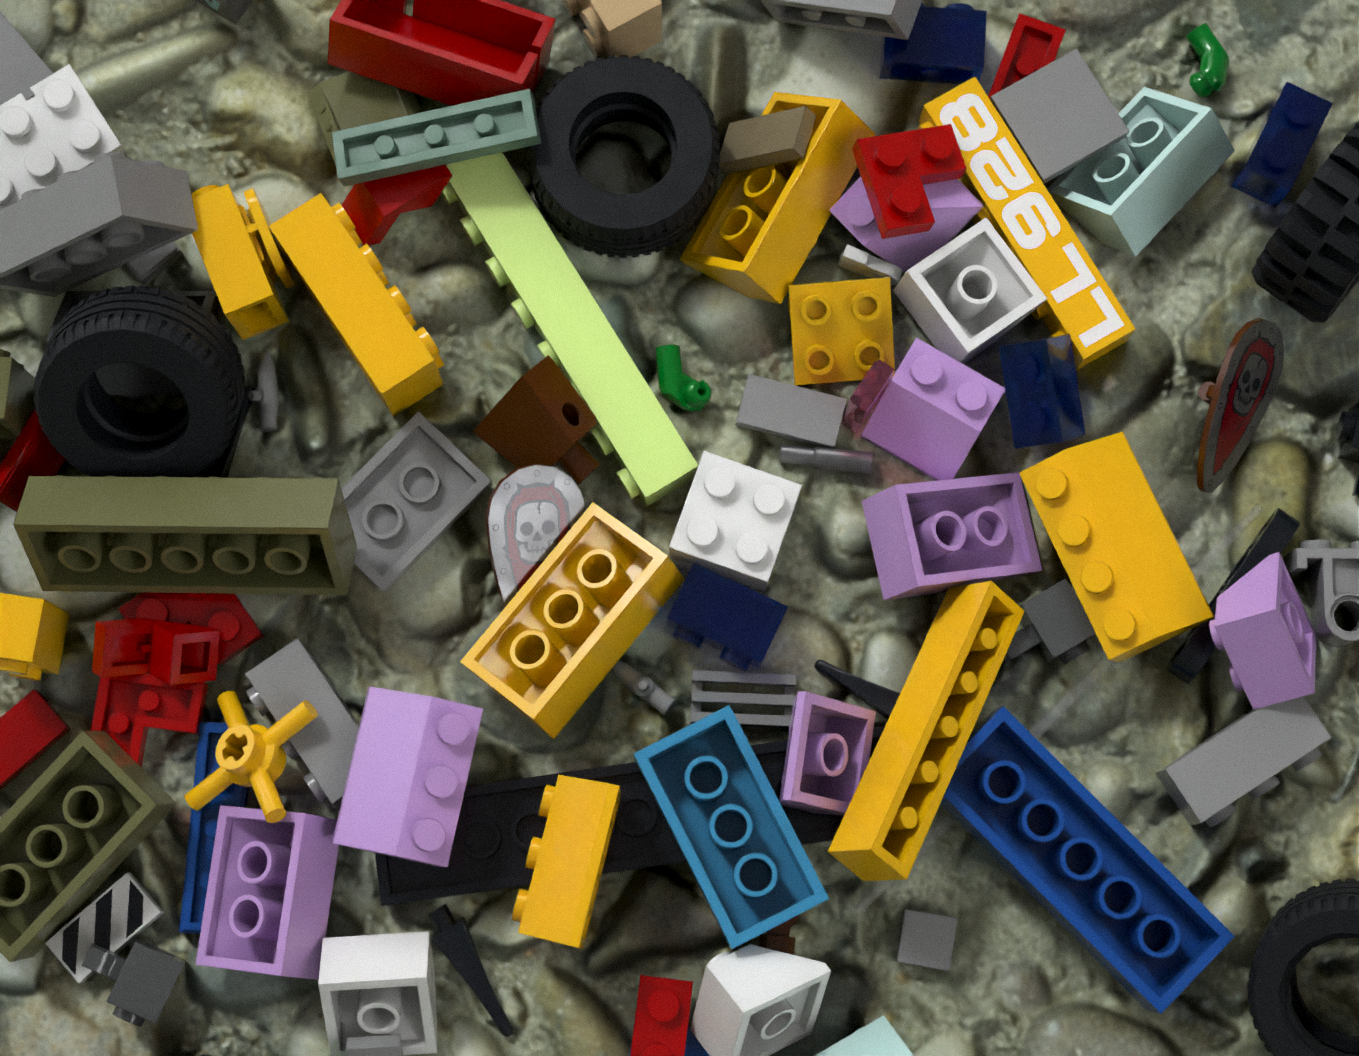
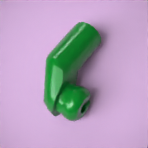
[1186,23,1229,98]
[655,345,712,411]

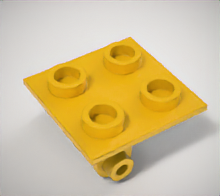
[787,277,895,386]

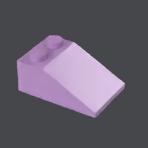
[862,472,1042,600]

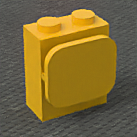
[191,184,296,340]

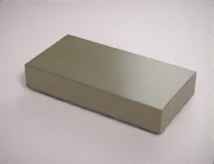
[719,106,816,174]

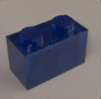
[879,3,987,84]
[1231,82,1333,208]
[999,334,1086,448]
[667,563,788,671]

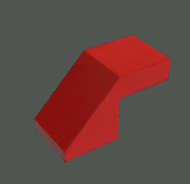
[342,165,452,246]
[92,618,220,685]

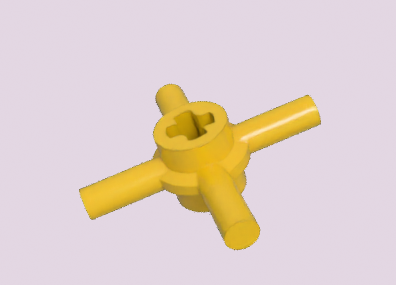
[185,691,318,823]

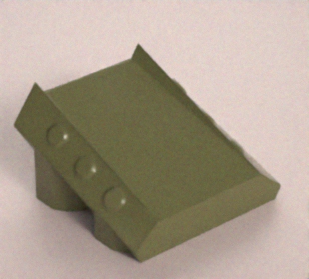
[307,71,422,165]

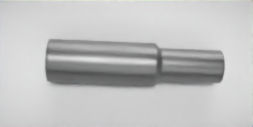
[779,445,873,475]

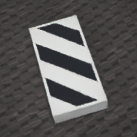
[45,872,164,983]

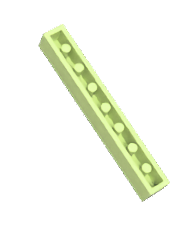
[441,152,698,507]

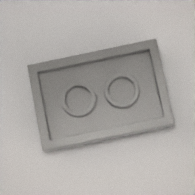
[341,411,493,594]

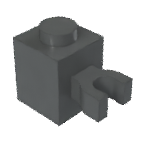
[1003,578,1096,665]
[81,938,185,1027]

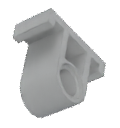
[1284,540,1359,648]

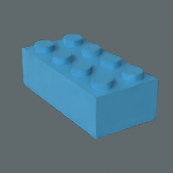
[634,705,829,949]

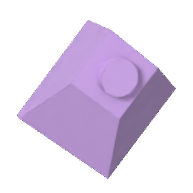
[829,176,984,273]

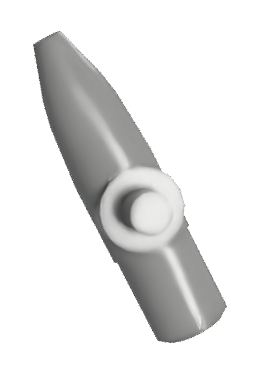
[249,353,278,432]
[611,661,676,715]

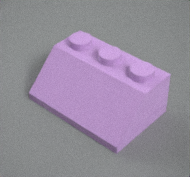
[332,687,483,867]
[195,805,339,980]

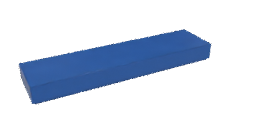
[179,722,249,934]

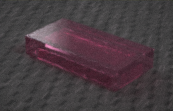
[843,359,895,434]

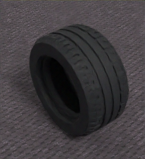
[1247,878,1359,1056]

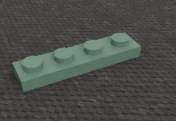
[332,89,541,186]

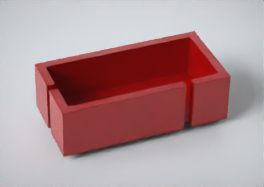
[327,0,556,106]

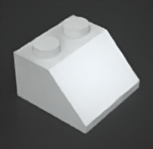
[893,218,1047,364]
[318,931,438,1056]
[690,944,831,1056]

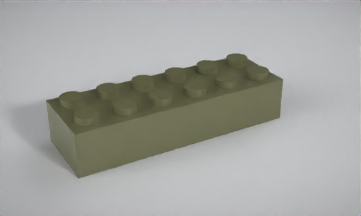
[13,475,357,595]

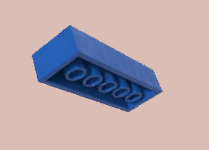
[940,706,1235,1014]

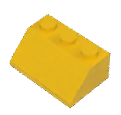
[512,775,622,949]

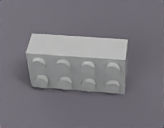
[0,152,198,297]

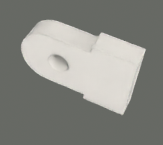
[837,244,903,285]

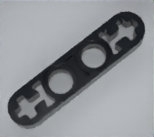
[1166,508,1300,684]

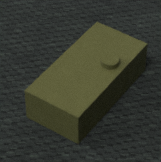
[0,731,177,962]

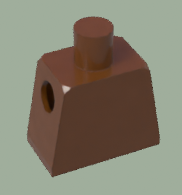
[473,355,600,485]

